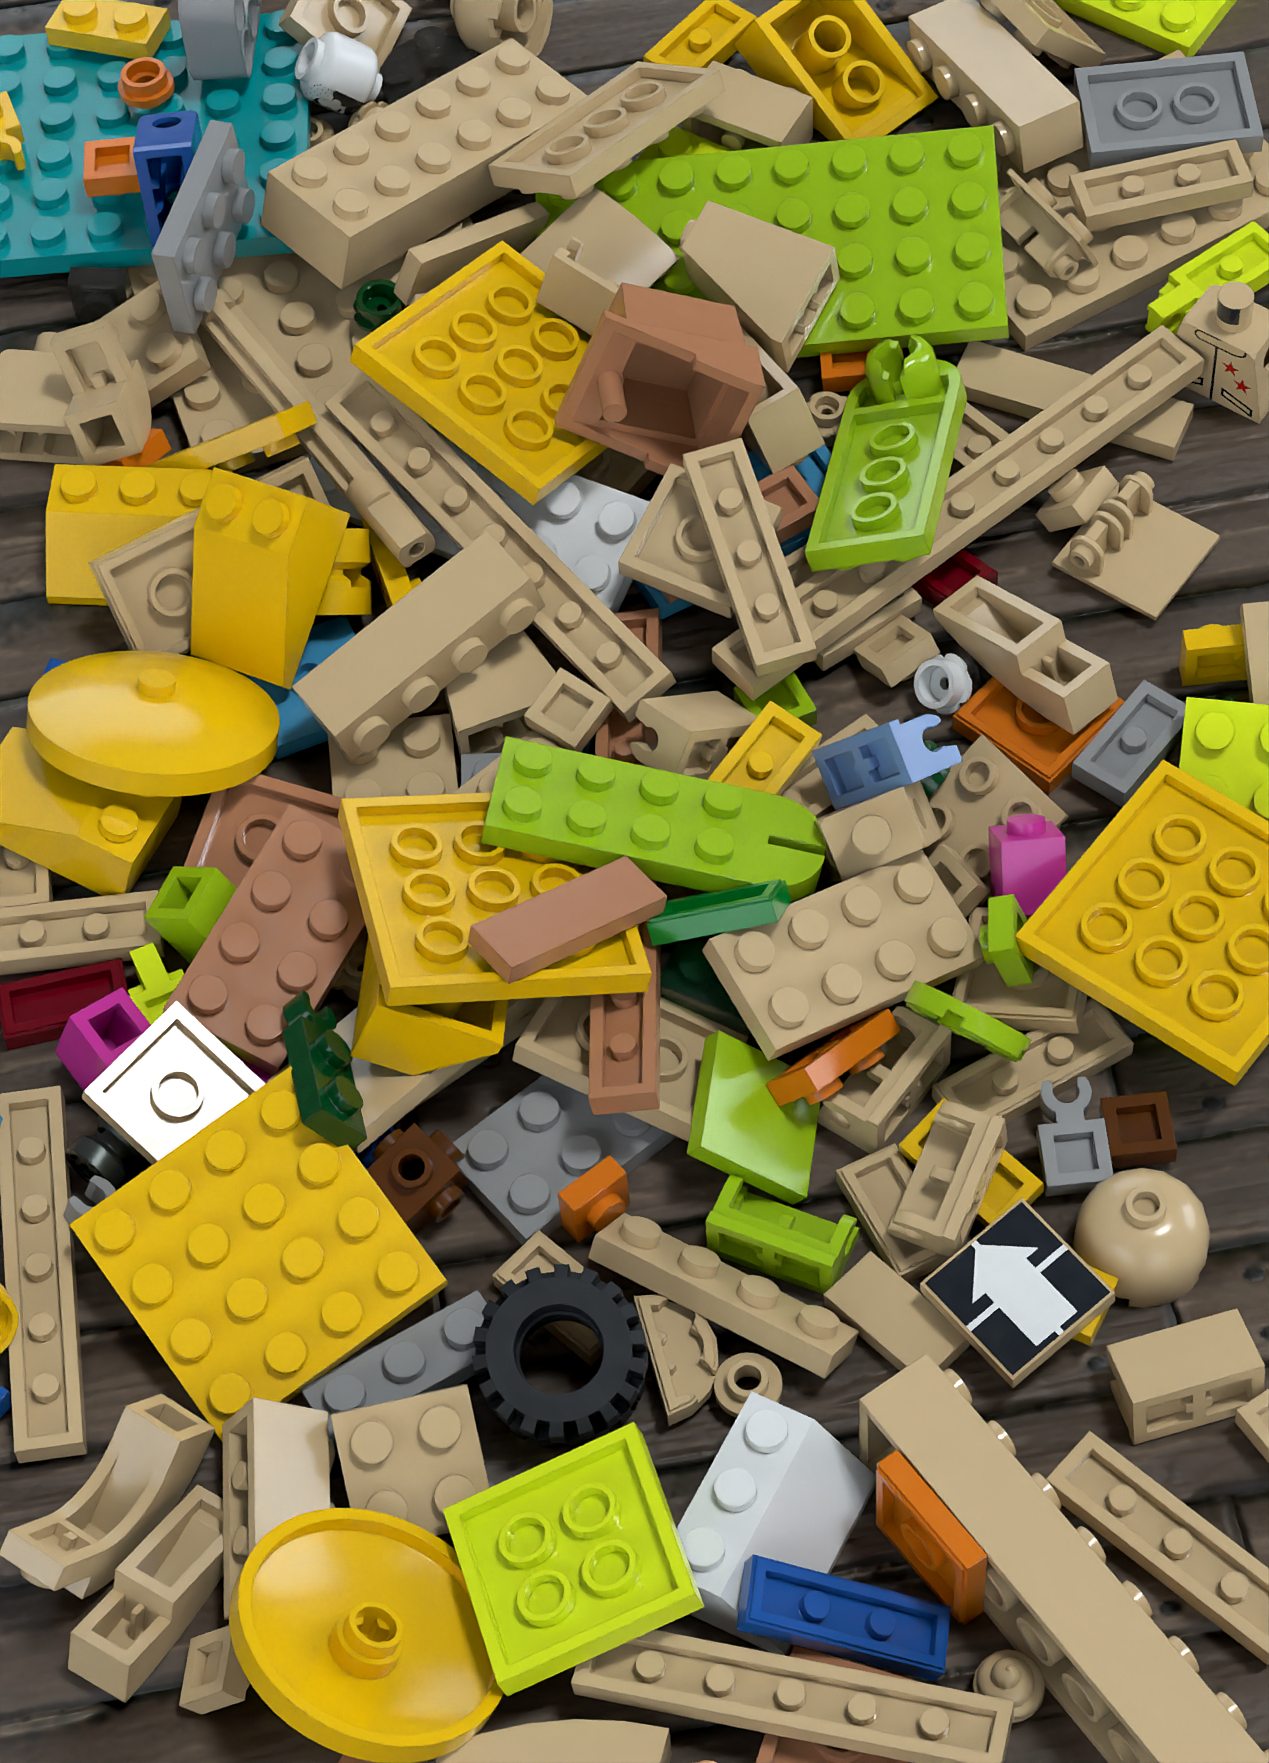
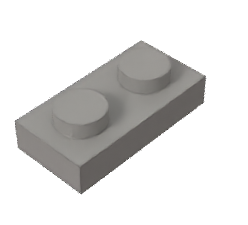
[1071,680,1185,807]

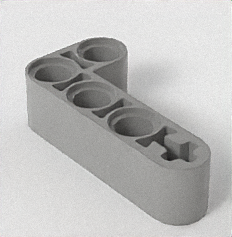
[178,0,262,80]

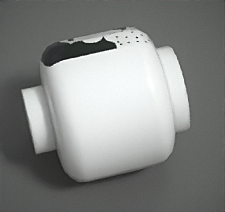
[295,32,383,115]

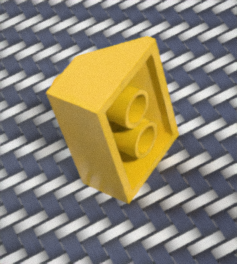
[46,464,233,606]
[350,935,508,1076]

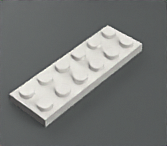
[310,420,650,613]

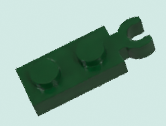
[282,990,367,1150]

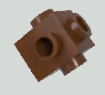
[367,1123,469,1236]

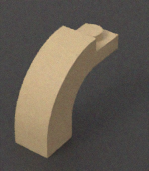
[0,1394,216,1599]

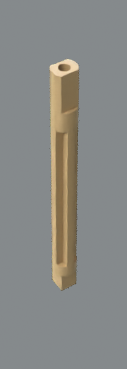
[200,285,435,567]

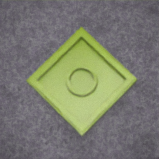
[687,1030,820,1205]

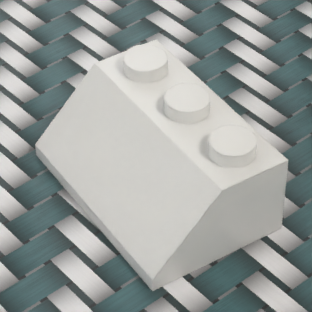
[677,1391,876,1656]

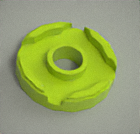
[904,980,1031,1063]

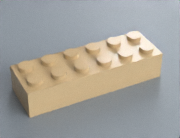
[261,38,587,290]

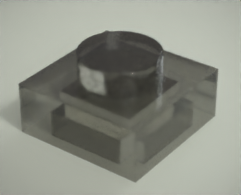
[67,267,134,322]

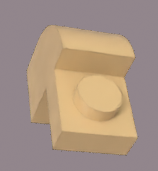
[50,317,152,465]

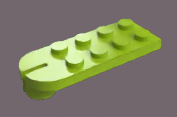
[805,334,967,572]
[481,736,827,904]

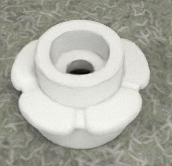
[914,653,972,714]

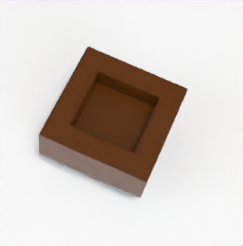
[1099,1091,1177,1169]

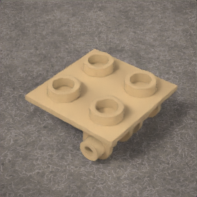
[1052,471,1220,621]
[922,734,1069,907]

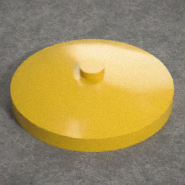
[26,650,280,797]
[229,1508,504,1763]

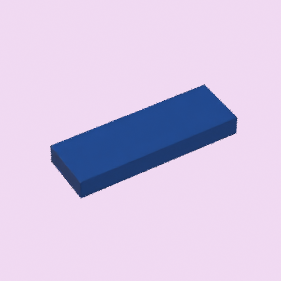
[736,1554,951,1681]

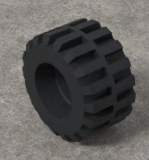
[472,1264,649,1449]

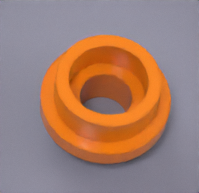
[118,57,175,109]

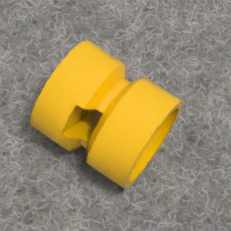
[316,528,372,615]

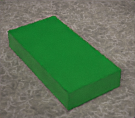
[647,879,791,946]

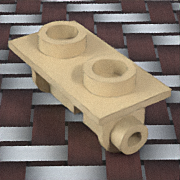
[999,168,1099,281]

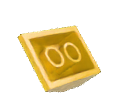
[734,0,938,141]
[190,467,350,690]
[0,727,183,896]

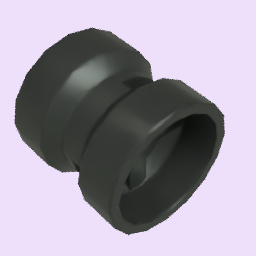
[65,1116,148,1191]

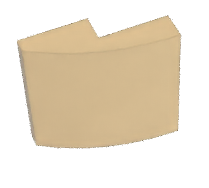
[521,187,680,288]

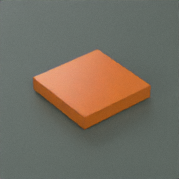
[952,677,1125,795]
[876,1449,988,1625]

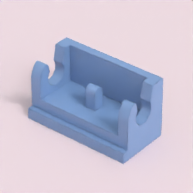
[812,714,963,810]

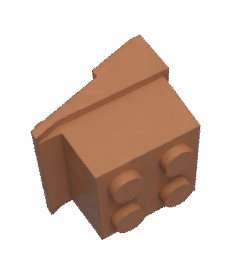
[554,282,765,476]

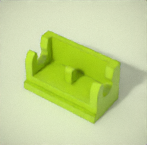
[706,1174,859,1295]

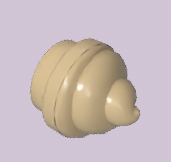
[972,1649,1045,1723]

